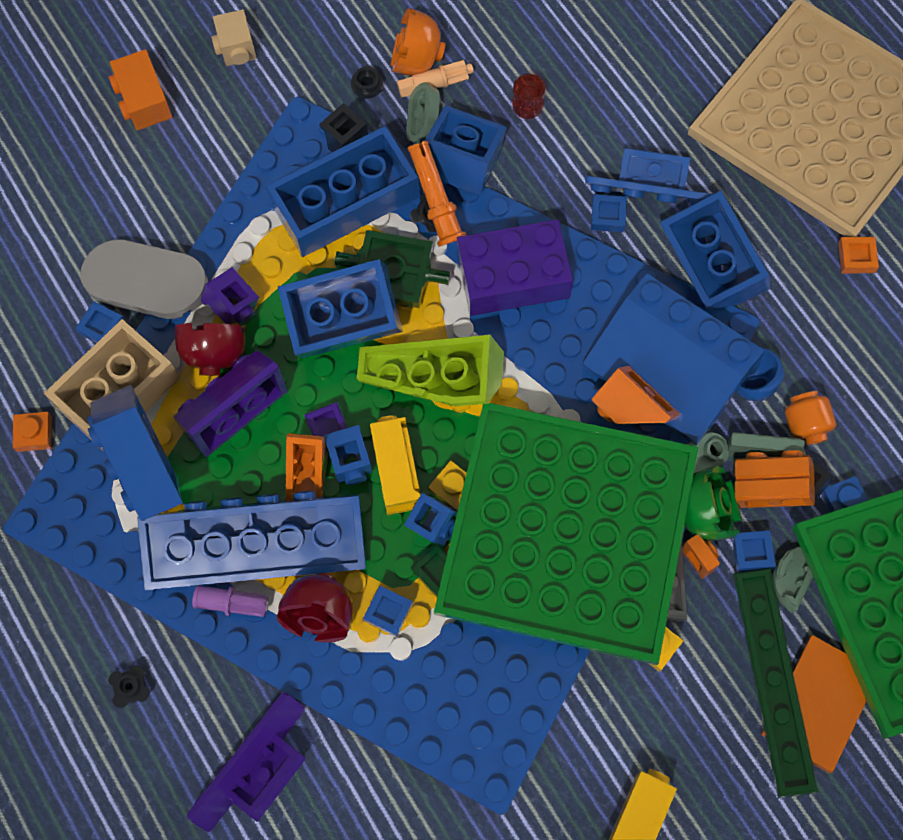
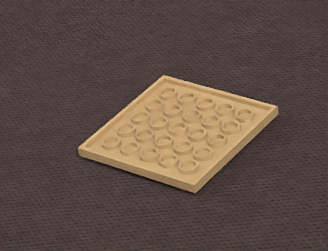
[688,0,903,237]

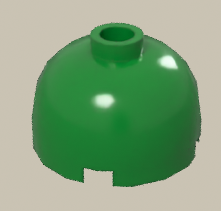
[684,465,741,541]

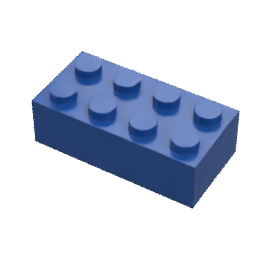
[266,126,420,257]

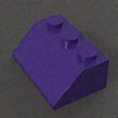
[173,350,288,458]

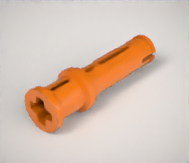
[407,141,466,247]

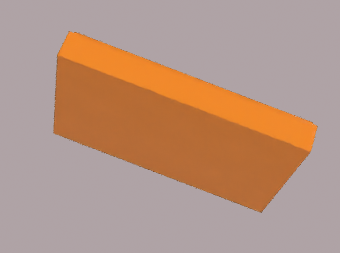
[760,635,866,774]

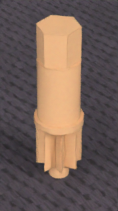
[396,60,474,98]

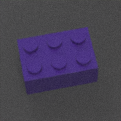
[457,219,573,316]

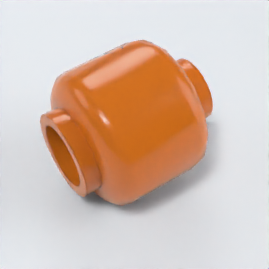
[784,391,837,446]

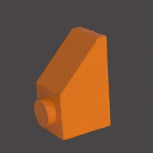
[591,366,680,424]

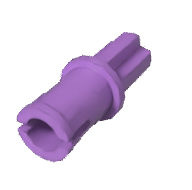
[192,585,269,617]

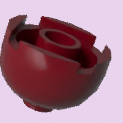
[175,323,246,376]
[277,573,354,642]

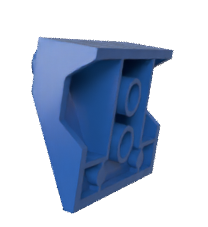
[582,273,764,446]

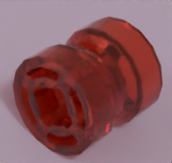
[512,74,545,119]

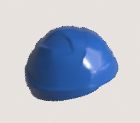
[736,348,784,401]

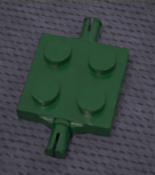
[335,230,451,308]

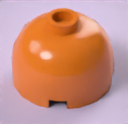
[391,8,445,76]

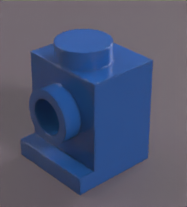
[324,425,373,486]
[404,493,457,545]

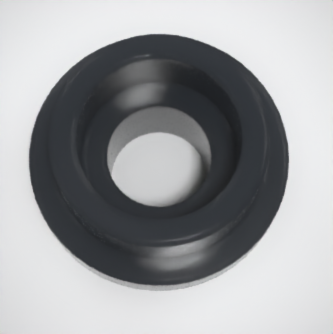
[351,67,383,99]

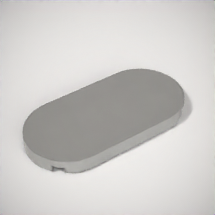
[80,240,208,319]

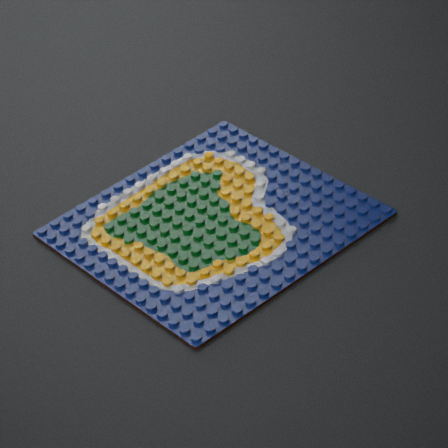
[3,97,759,815]

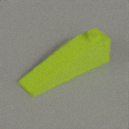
[357,335,504,406]

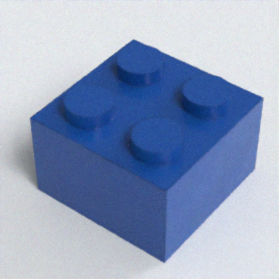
[425,105,507,195]

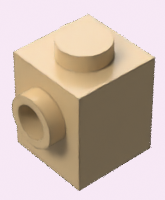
[211,9,257,66]

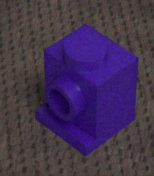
[201,267,259,326]

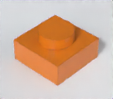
[838,237,879,274]
[13,412,52,452]
[682,535,720,579]

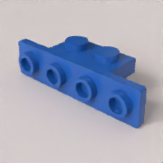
[585,148,713,206]

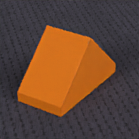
[286,433,329,500]

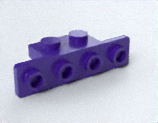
[186,692,306,832]

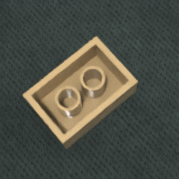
[44,319,180,452]

